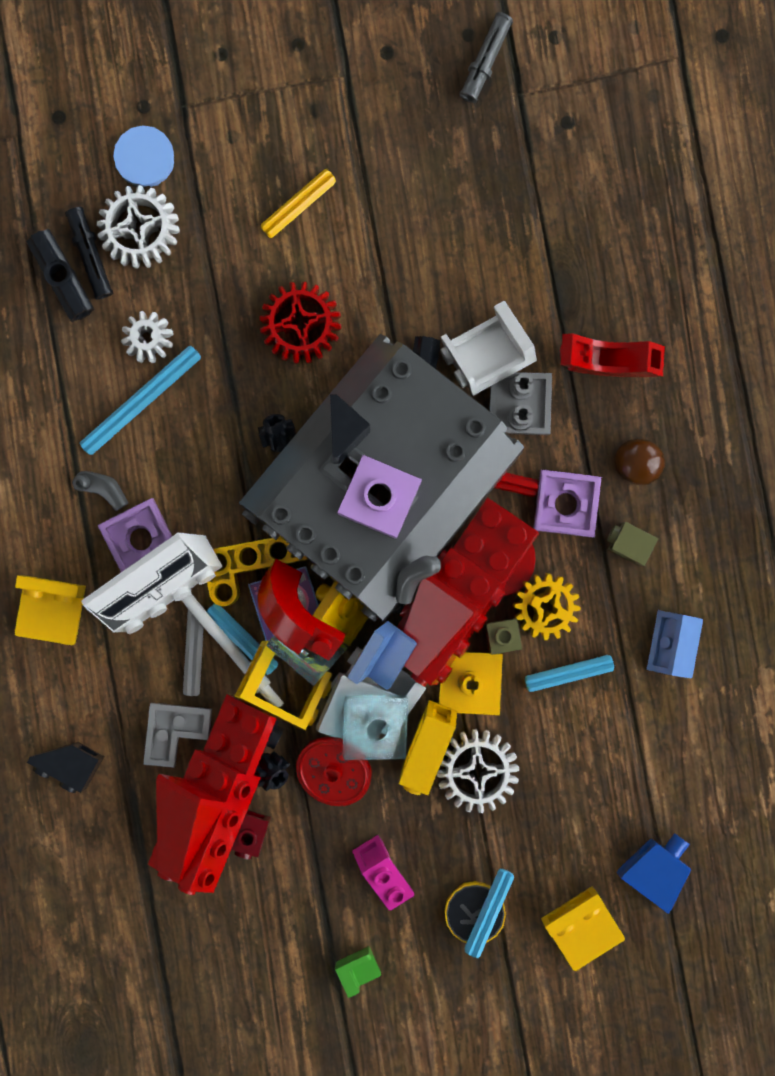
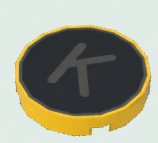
[444,881,506,943]

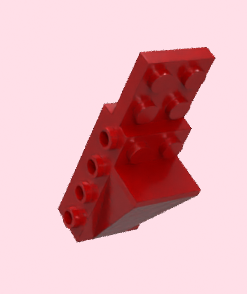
[397,497,540,687]
[148,694,277,895]

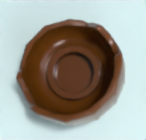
[615,439,665,485]

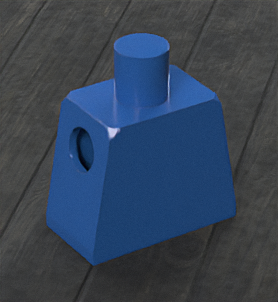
[616,833,691,914]

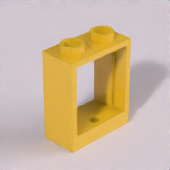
[235,641,332,730]
[399,700,457,795]

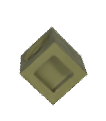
[607,522,659,566]
[484,618,522,655]

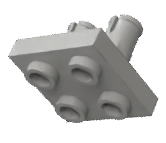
[489,372,552,435]

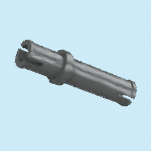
[459,12,513,103]

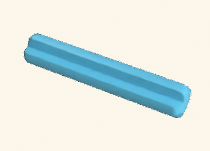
[206,603,278,675]
[525,655,614,692]
[465,868,514,958]

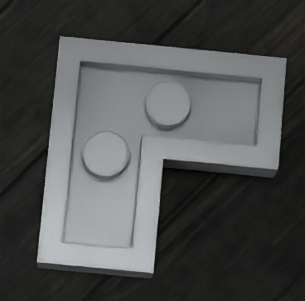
[143,702,212,768]

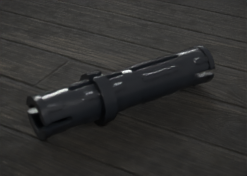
[65,207,114,300]

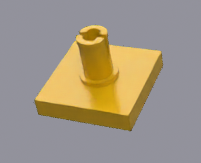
[313,582,368,646]
[439,652,503,715]

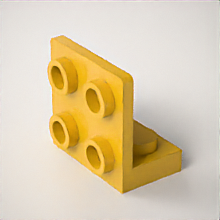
[15,575,86,645]
[541,886,625,971]

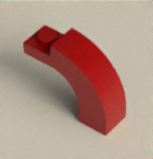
[560,333,665,377]
[257,558,346,661]

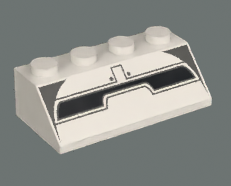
[81,533,223,634]

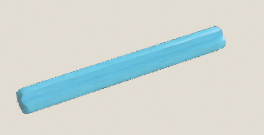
[80,346,201,455]

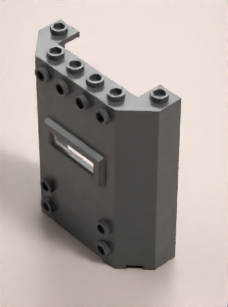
[239,334,524,622]

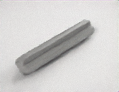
[183,607,204,696]

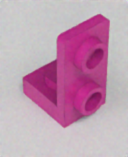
[352,835,414,910]

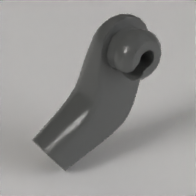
[72,471,129,511]
[396,555,441,604]

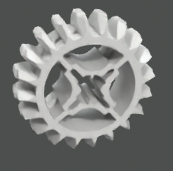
[97,185,180,269]
[437,729,519,813]

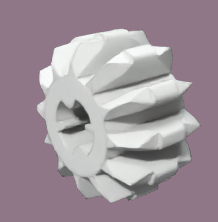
[121,311,174,363]

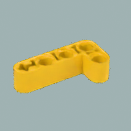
[207,537,308,606]

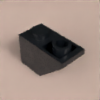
[27,742,105,793]

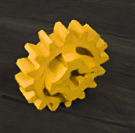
[513,573,581,640]

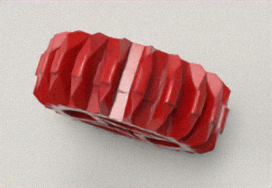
[259,281,342,364]

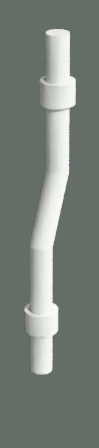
[181,589,284,708]

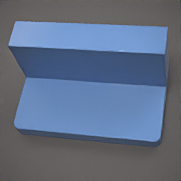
[647,610,703,678]
[347,621,417,690]

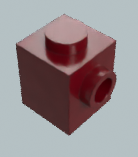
[231,810,271,860]

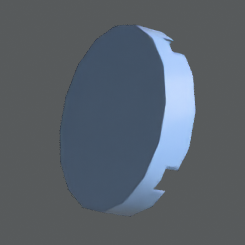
[113,125,174,187]

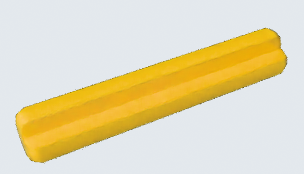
[261,169,336,238]

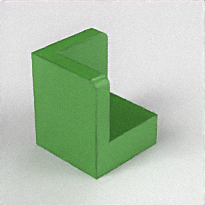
[335,946,381,998]

